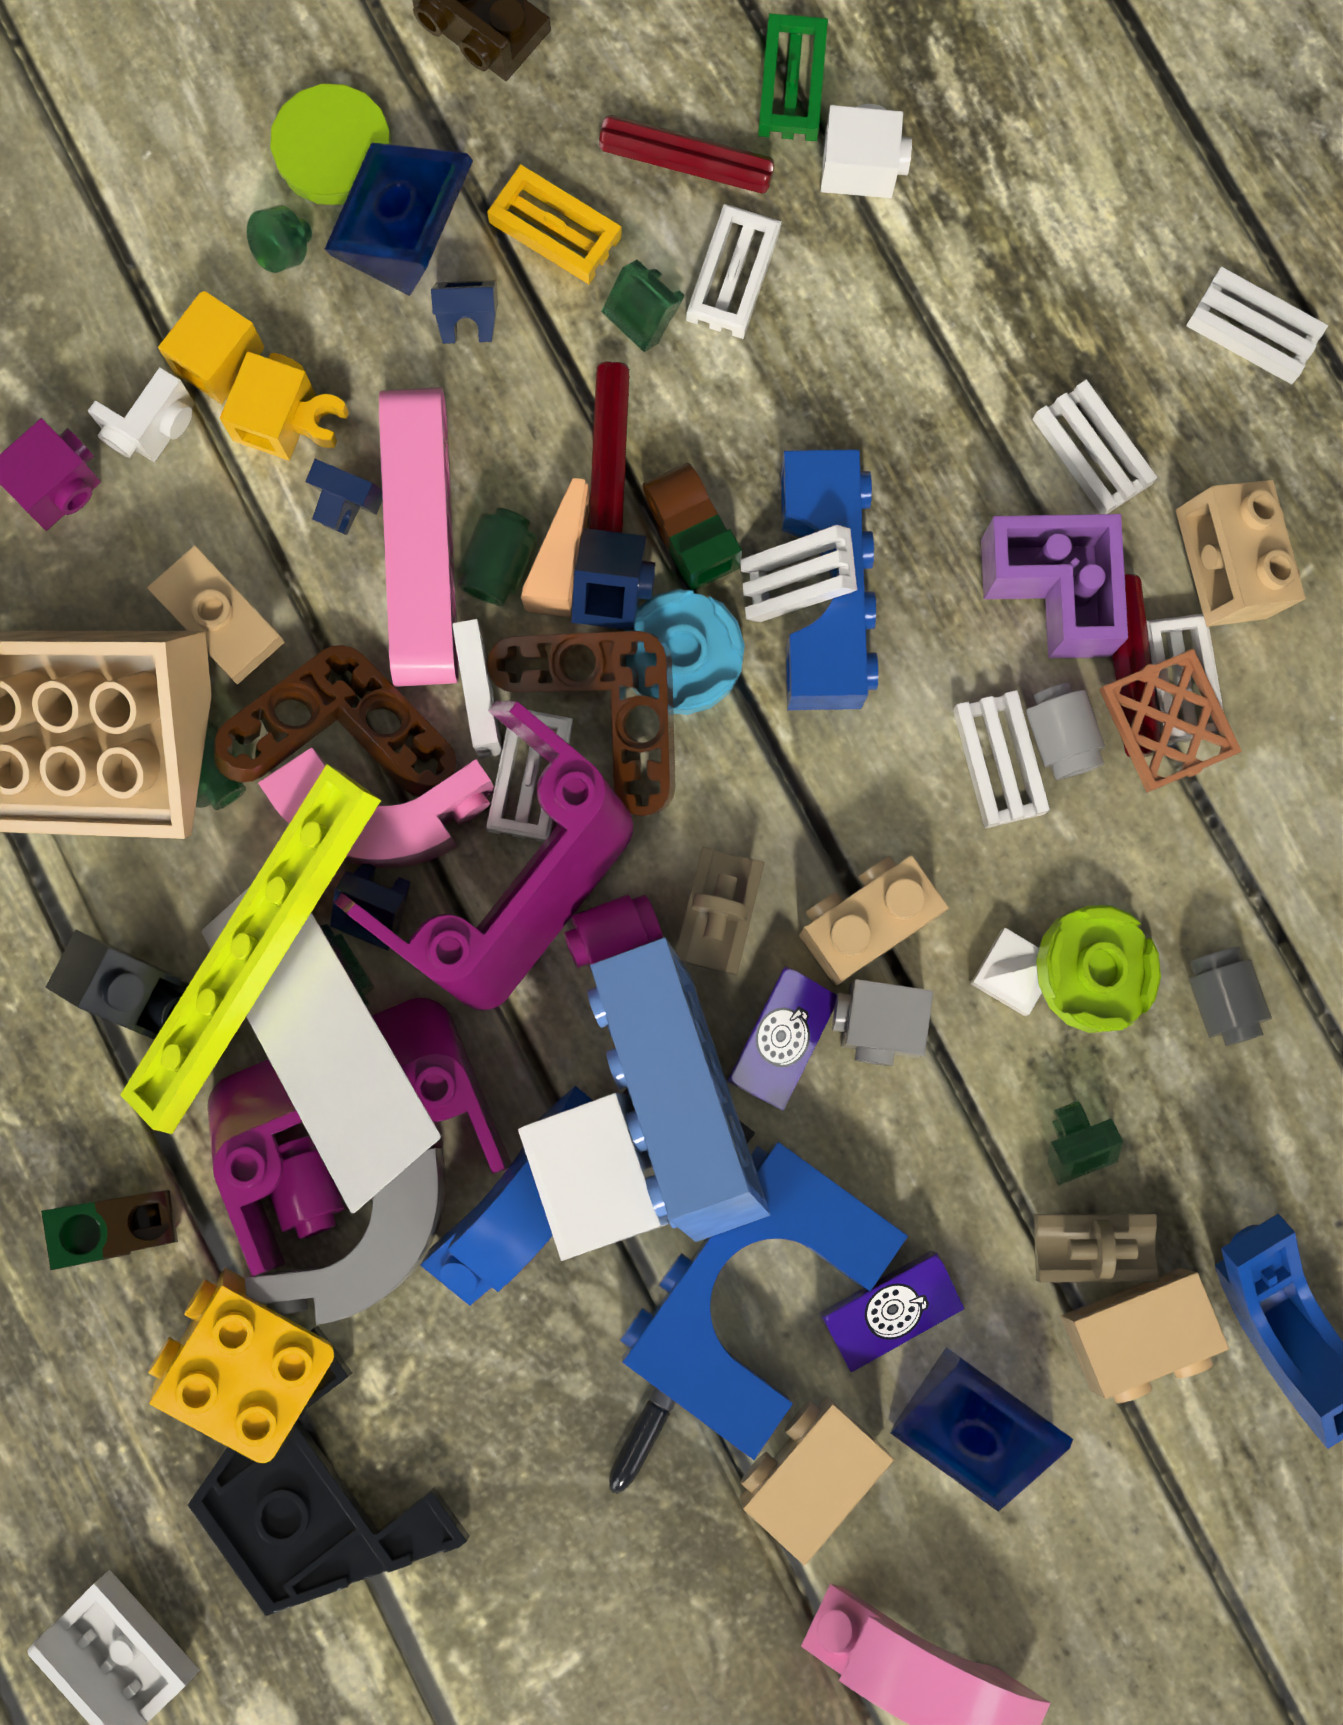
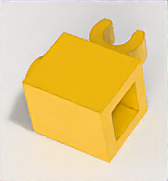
[219,351,349,461]

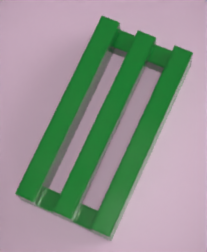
[758,13,828,142]

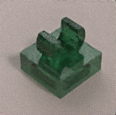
[601,259,684,352]
[1047,1101,1123,1185]

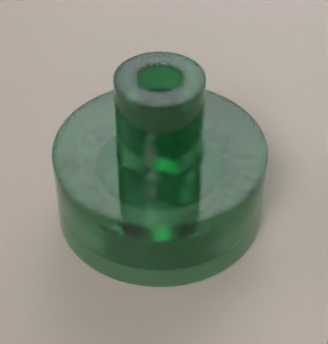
[246,205,312,273]

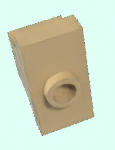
[147,545,285,685]

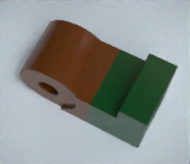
[642,462,742,591]

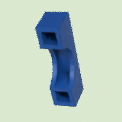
[780,450,878,711]

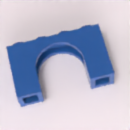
[620,1142,908,1460]

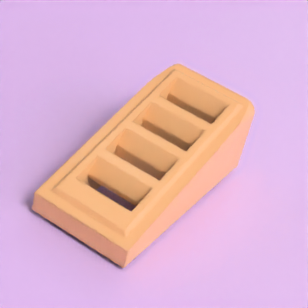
[521,478,590,618]

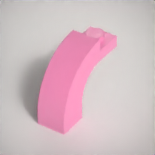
[258,747,494,868]
[801,1584,1051,1725]

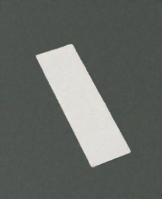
[202,888,441,1213]

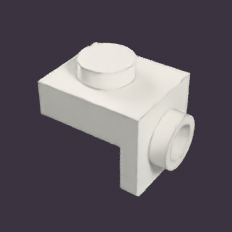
[88,367,195,463]

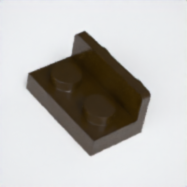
[412,0,551,82]

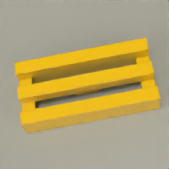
[487,164,622,285]

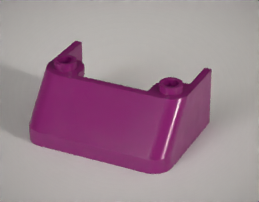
[334,701,633,1010]
[207,998,512,1276]

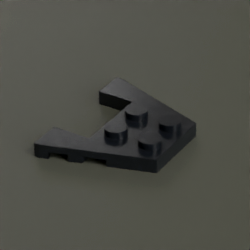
[188,1326,470,1616]

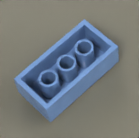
[587,937,771,1242]

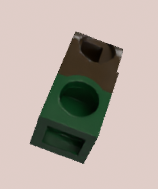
[41,1190,178,1271]

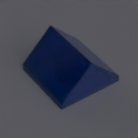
[324,142,473,296]
[890,1347,1073,1512]

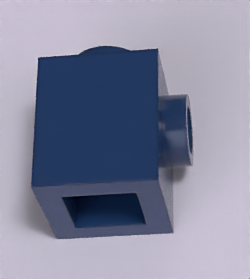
[571,528,656,631]

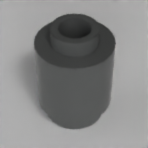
[1189,947,1272,1046]

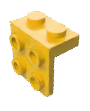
[148,1267,334,1463]

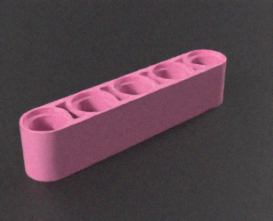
[379,387,459,687]

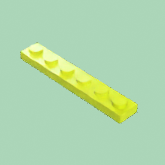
[120,764,381,1134]

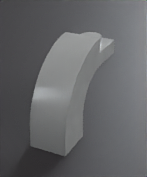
[245,1148,445,1325]

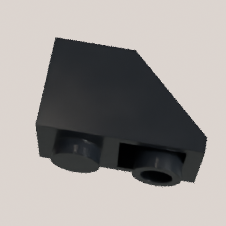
[45,929,190,1040]

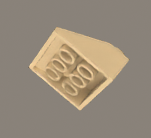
[0,630,212,839]

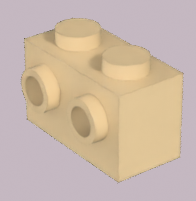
[1175,480,1306,627]
[799,855,949,987]
[1060,1268,1229,1403]
[740,1396,894,1566]

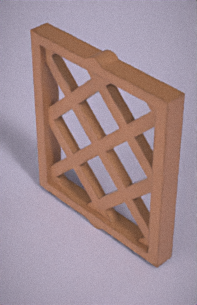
[1099,649,1242,793]

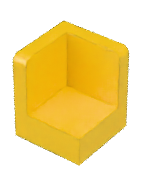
[158,291,264,405]

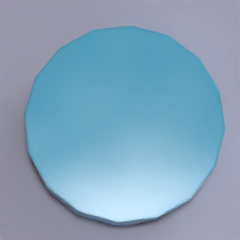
[625,589,745,715]

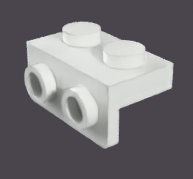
[27,1570,200,1725]

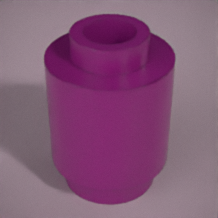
[563,894,663,972]
[270,1136,345,1239]

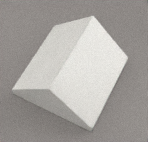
[518,1093,670,1261]

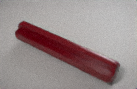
[599,115,774,194]
[589,361,630,533]
[1113,574,1161,757]

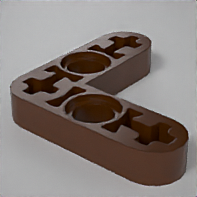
[487,631,676,816]
[214,645,457,797]

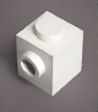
[820,104,912,198]

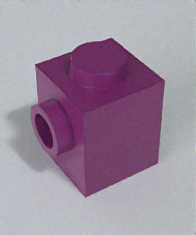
[0,418,101,531]

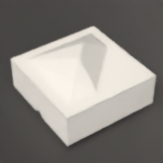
[970,928,1042,1016]

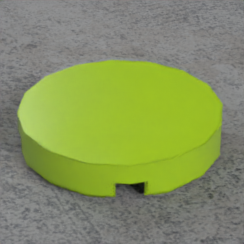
[270,84,392,205]
[1036,905,1161,1033]

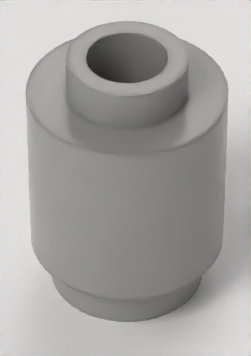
[1025,683,1105,781]

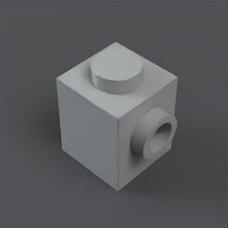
[832,979,933,1066]

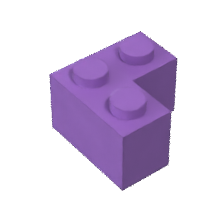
[981,514,1128,659]

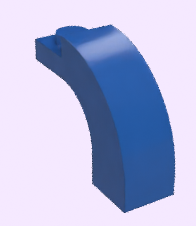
[420,1085,593,1306]
[1215,1214,1343,1449]

